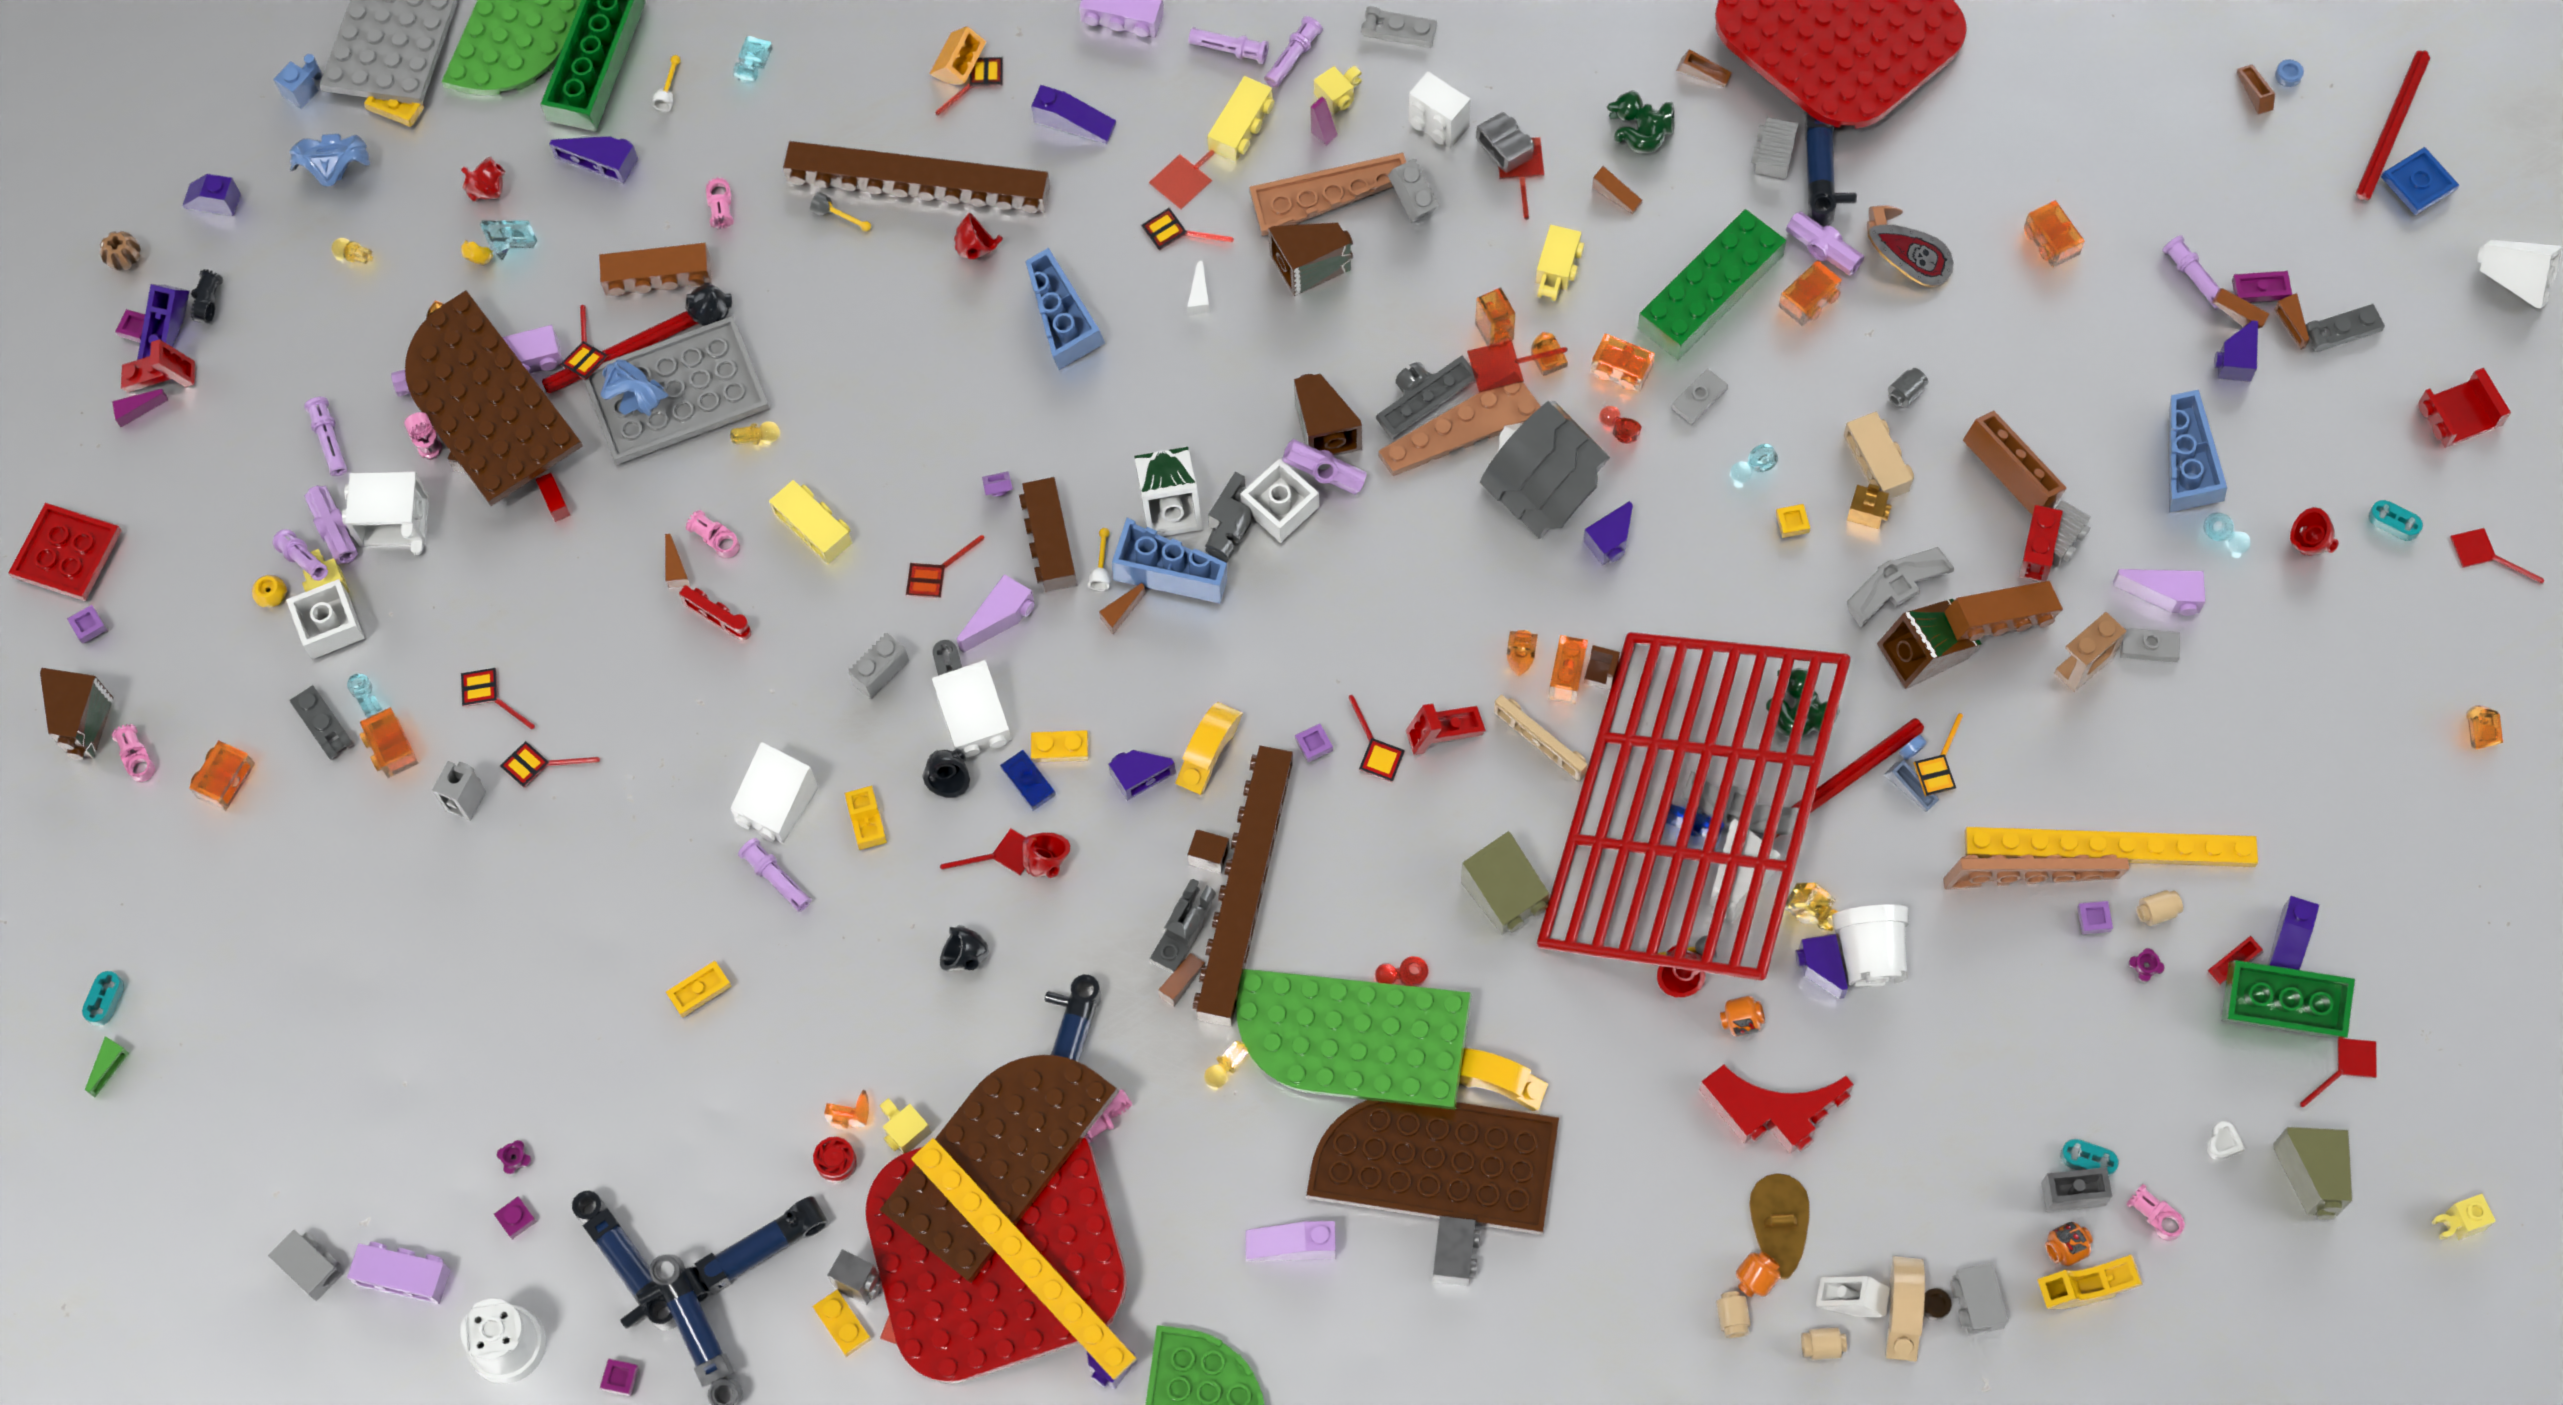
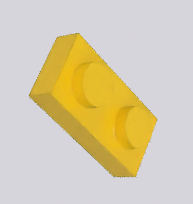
[364,96,424,127]
[1031,730,1088,763]
[666,960,732,1018]
[812,1289,871,1357]

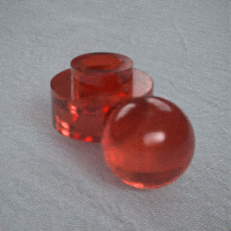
[1599,406,1642,444]
[1375,956,1428,987]

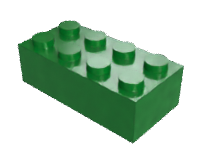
[2221,960,2355,1039]

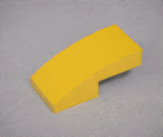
[844,786,887,850]

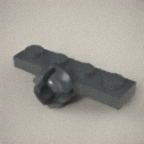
[1376,355,1479,439]

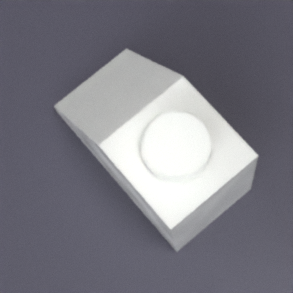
[1816,1276,1890,1317]

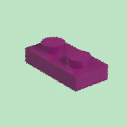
[2232,271,2292,302]

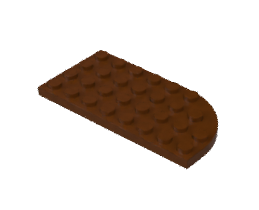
[405,290,583,506]
[880,1055,1119,1282]
[1306,1100,1559,1235]

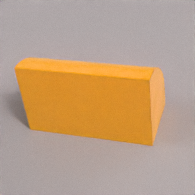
[929,26,986,85]

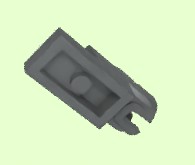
[1205,472,1251,563]
[1150,879,1216,973]

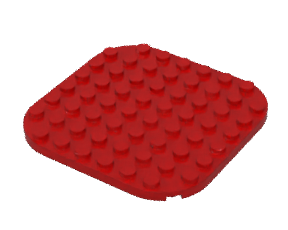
[1715,0,1966,128]
[865,1136,1127,1383]

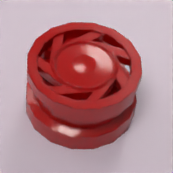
[813,1137,857,1183]

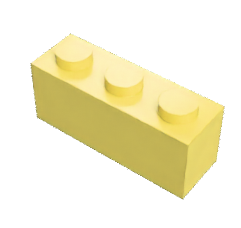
[1207,76,1275,162]
[769,480,852,564]

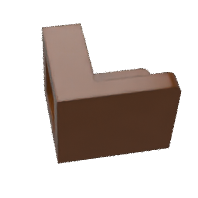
[1584,645,1620,690]
[1187,830,1230,874]

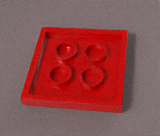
[8,503,122,601]

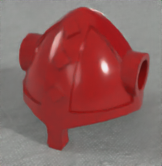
[461,157,506,202]
[954,213,1003,259]
[2290,507,2339,556]
[1022,833,1070,878]
[1657,945,1706,997]

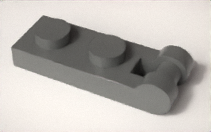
[2306,304,2385,352]
[289,685,354,760]

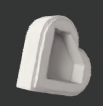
[2206,1121,2246,1160]

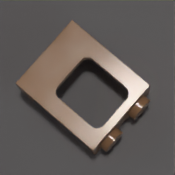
[2054,612,2127,692]

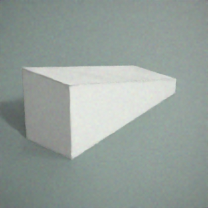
[1187,261,1209,315]

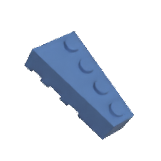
[1025,248,1105,370]
[2169,389,2227,513]
[1112,518,1227,603]

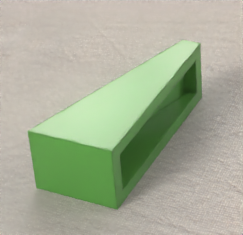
[85,1036,129,1098]

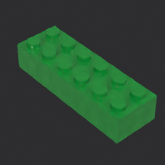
[540,0,646,132]
[1637,209,1787,361]

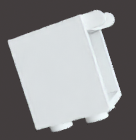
[342,472,429,555]

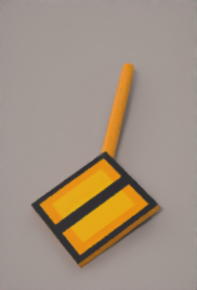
[1913,713,1963,796]

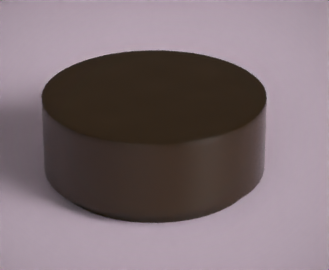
[1924,1288,1952,1321]

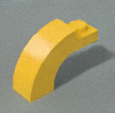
[1175,702,1243,795]
[1459,1048,1548,1111]
[2037,1255,2143,1310]

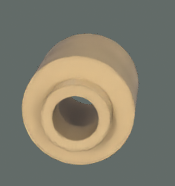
[2136,890,2183,926]
[1716,1291,1751,1338]
[1801,1328,1847,1360]

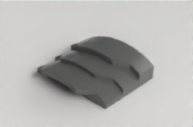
[1480,401,1610,539]

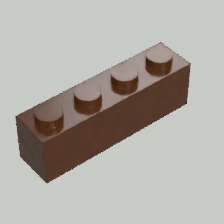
[1019,477,1078,592]

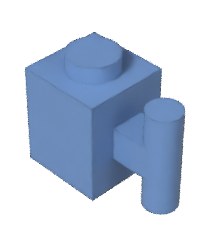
[273,54,323,109]

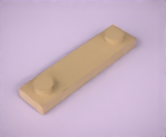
[1494,694,1588,782]

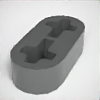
[932,640,962,676]

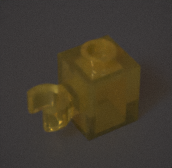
[1785,883,1838,931]

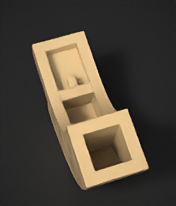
[1885,1256,1925,1362]

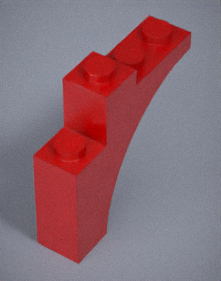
[1699,1064,1854,1154]

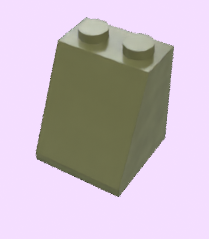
[1461,831,1549,935]
[2273,1127,2352,1220]

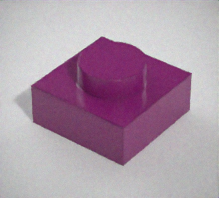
[115,309,145,343]
[494,1196,537,1240]
[600,1359,639,1397]

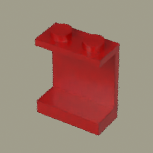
[2418,368,2511,448]

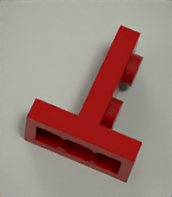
[121,339,195,393]
[2018,505,2063,582]
[1405,703,1486,755]

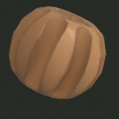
[99,231,141,271]

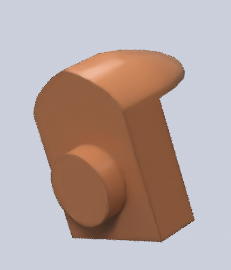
[1867,205,1903,232]

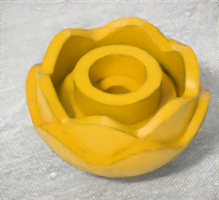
[461,240,493,265]
[252,575,287,608]

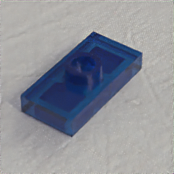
[1000,750,1056,811]
[1666,804,1724,842]

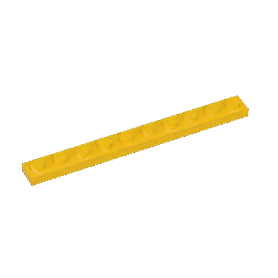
[1965,827,2258,867]
[911,1138,1137,1380]

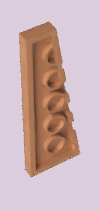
[1249,152,1406,236]
[1378,372,1541,476]
[1943,855,2130,889]

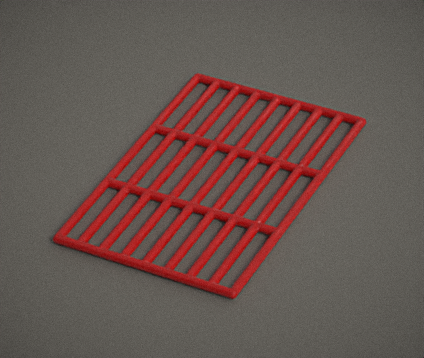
[1537,632,1851,981]

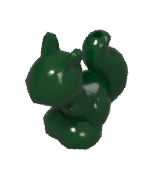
[1607,90,1675,154]
[1766,668,1840,738]

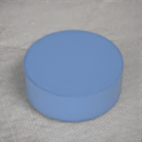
[2275,59,2304,87]
[1899,734,1927,761]

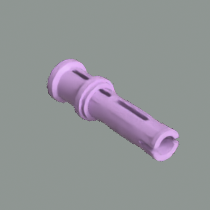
[1264,16,1323,88]
[1189,27,1269,64]
[2162,235,2220,310]
[304,397,347,477]
[272,529,328,581]
[738,838,812,912]

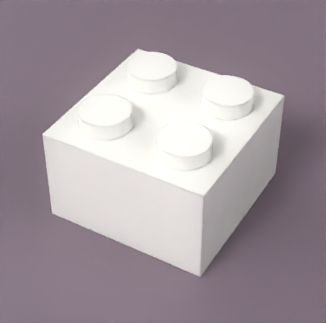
[1409,72,1471,149]
[1240,458,1319,543]
[286,579,365,659]

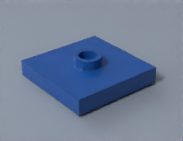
[2381,147,2459,216]

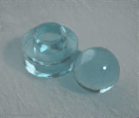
[1730,444,1778,483]
[2203,512,2251,554]

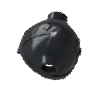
[685,283,732,326]
[922,748,970,798]
[940,925,989,971]

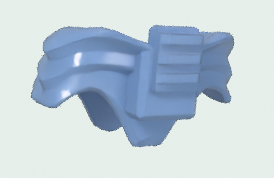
[289,134,370,186]
[600,359,668,416]

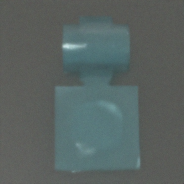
[733,36,772,83]
[347,673,383,727]

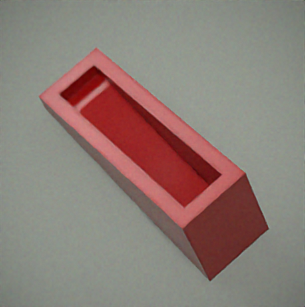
[536,472,571,522]
[2208,936,2264,985]

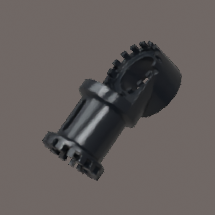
[191,269,224,324]

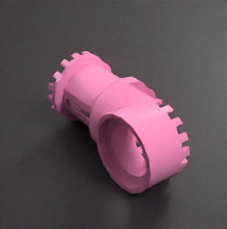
[706,177,734,229]
[404,412,443,460]
[685,510,740,558]
[111,724,155,782]
[1085,1089,1132,1143]
[2126,1184,2185,1241]

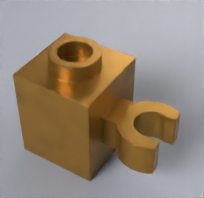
[1847,483,1892,529]

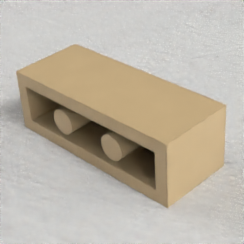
[1843,411,1914,500]

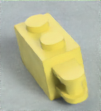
[1536,224,1585,302]

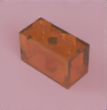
[2024,200,2085,268]
[1779,260,1842,327]
[1475,287,1516,350]
[1590,333,1655,392]
[1548,635,1588,704]
[360,707,419,778]
[189,740,255,811]

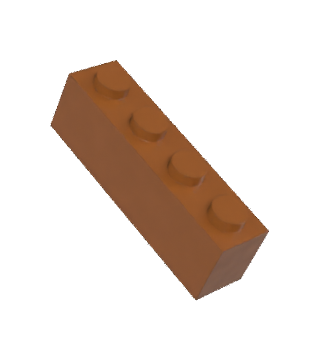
[599,243,712,296]
[1963,410,2067,515]
[1944,581,2063,641]

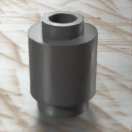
[1888,368,1928,407]

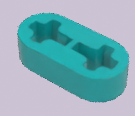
[2368,500,2423,541]
[82,971,124,1026]
[2060,1139,2119,1177]

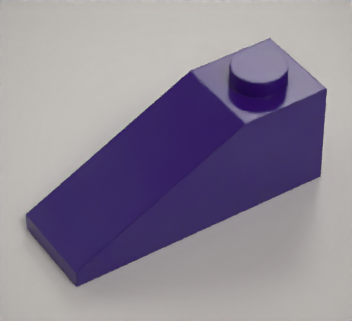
[1031,85,1116,144]
[549,136,638,184]
[137,284,190,360]
[2268,896,2319,970]

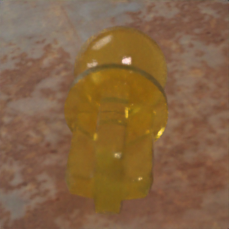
[331,238,373,264]
[730,421,780,445]
[1204,1040,1248,1088]

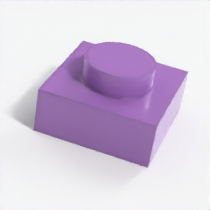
[982,471,1013,496]
[67,605,107,644]
[1295,724,1333,762]
[2077,901,2113,935]

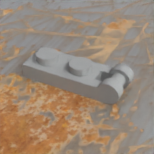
[1361,6,1437,48]

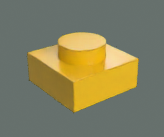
[1775,504,1810,538]

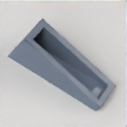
[1884,760,1940,812]

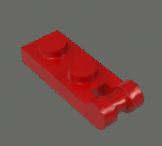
[679,585,751,641]

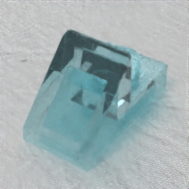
[480,220,538,260]

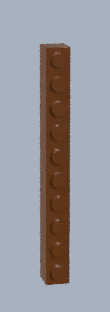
[783,141,1050,213]
[1192,745,1293,1027]

